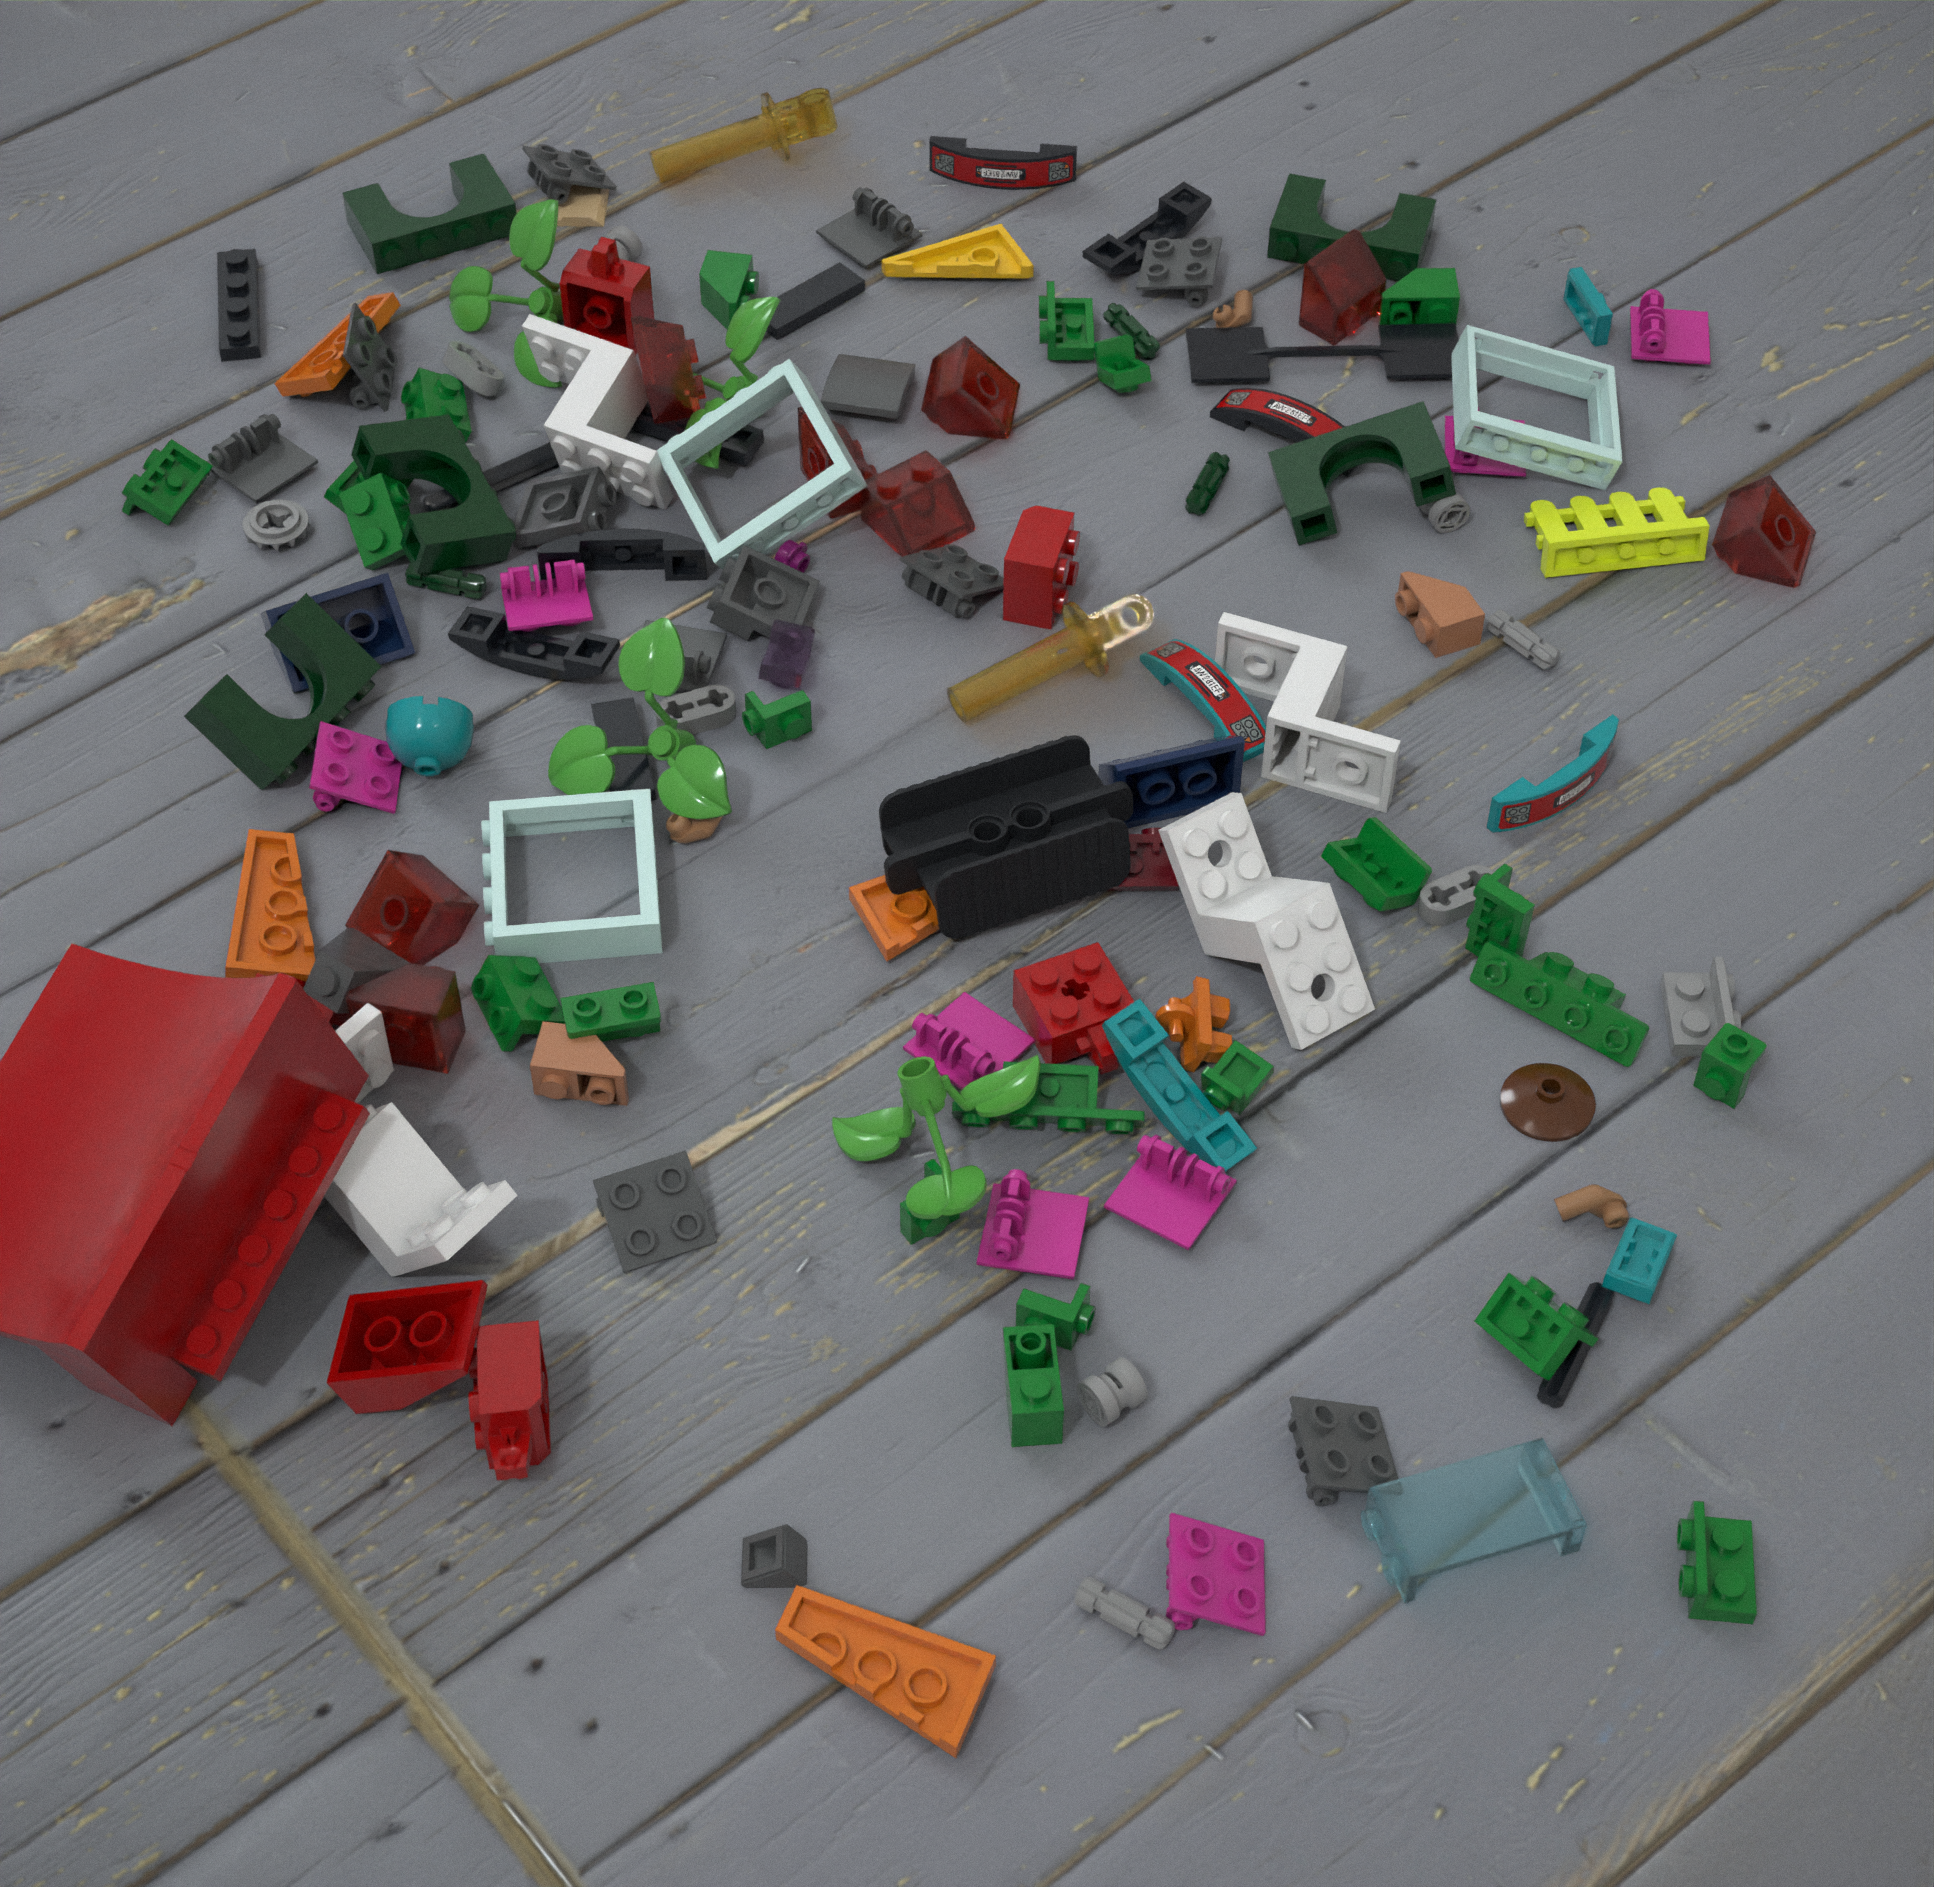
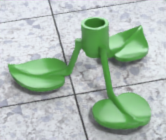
[449,199,564,388]
[643,297,781,469]
[548,618,732,819]
[832,1055,1041,1219]

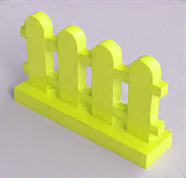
[1524,487,1709,578]

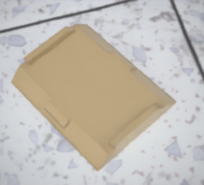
[557,184,609,227]

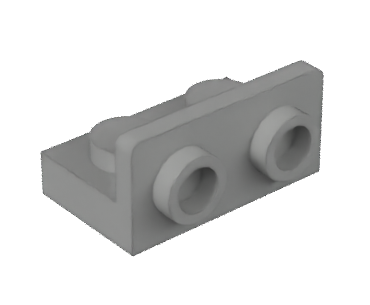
[1660,957,1741,1057]

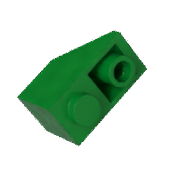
[699,250,759,330]
[1378,268,1460,325]
[1003,1324,1064,1447]

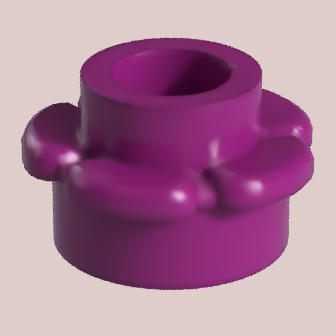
[774,539,810,573]

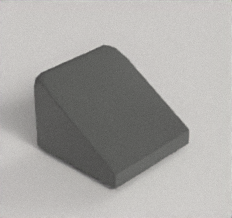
[741,1524,808,1588]

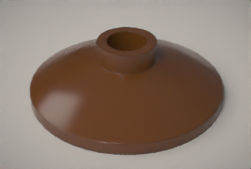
[1500,1063,1596,1142]

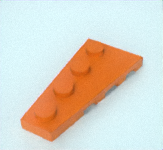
[274,292,401,397]
[225,829,315,982]
[849,875,940,962]

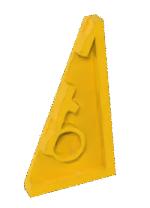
[882,224,1034,279]

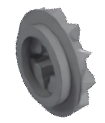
[242,499,310,551]

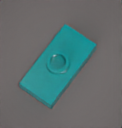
[1563,266,1613,347]
[1602,1217,1677,1304]

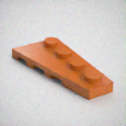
[775,1585,996,1758]

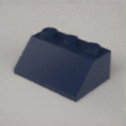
[260,572,415,693]
[1098,736,1245,828]

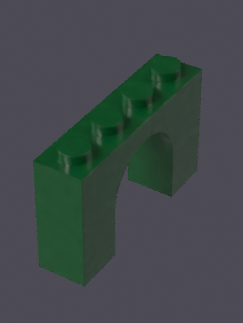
[342,153,517,274]
[1267,173,1437,281]
[1268,401,1456,546]
[351,414,516,574]
[184,593,382,790]

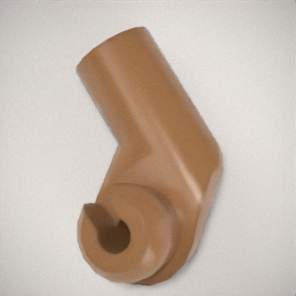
[1213,290,1253,328]
[666,813,723,844]
[1554,1184,1629,1229]

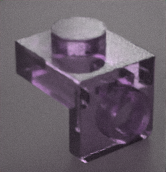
[758,620,815,688]

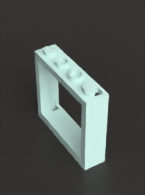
[1451,325,1622,490]
[656,359,868,570]
[481,789,663,963]

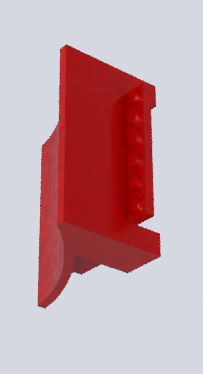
[0,943,370,1427]

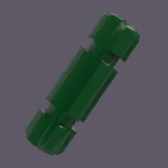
[1103,303,1160,360]
[1185,452,1230,516]
[405,562,487,600]

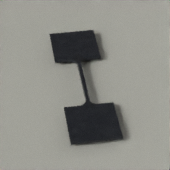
[1186,323,1459,383]

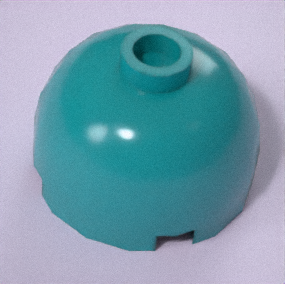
[385,696,474,776]

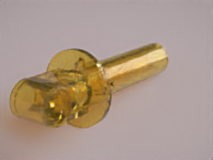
[649,88,838,184]
[947,594,1154,723]

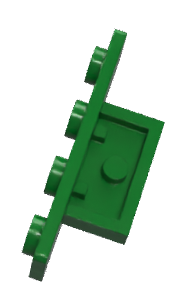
[1470,941,1649,1067]
[952,1061,1145,1135]

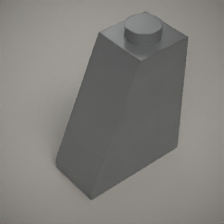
[303,928,421,1014]

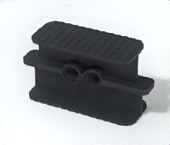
[879,735,1133,939]

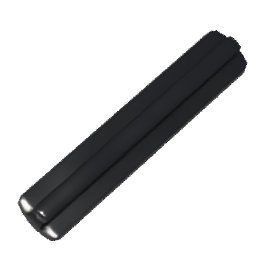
[1537,1282,1614,1408]

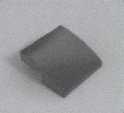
[820,354,916,419]

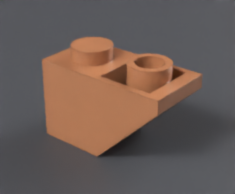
[1395,571,1485,658]
[530,1021,629,1106]

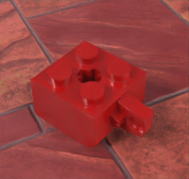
[559,236,655,356]
[1003,505,1080,630]
[1013,942,1134,1075]
[468,1320,551,1480]

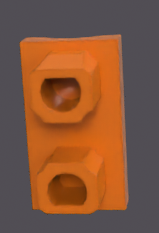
[1155,976,1232,1072]

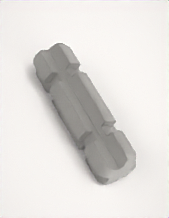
[1486,610,1560,671]
[1075,1577,1175,1650]

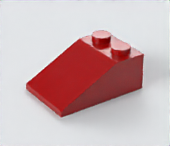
[326,1280,488,1414]

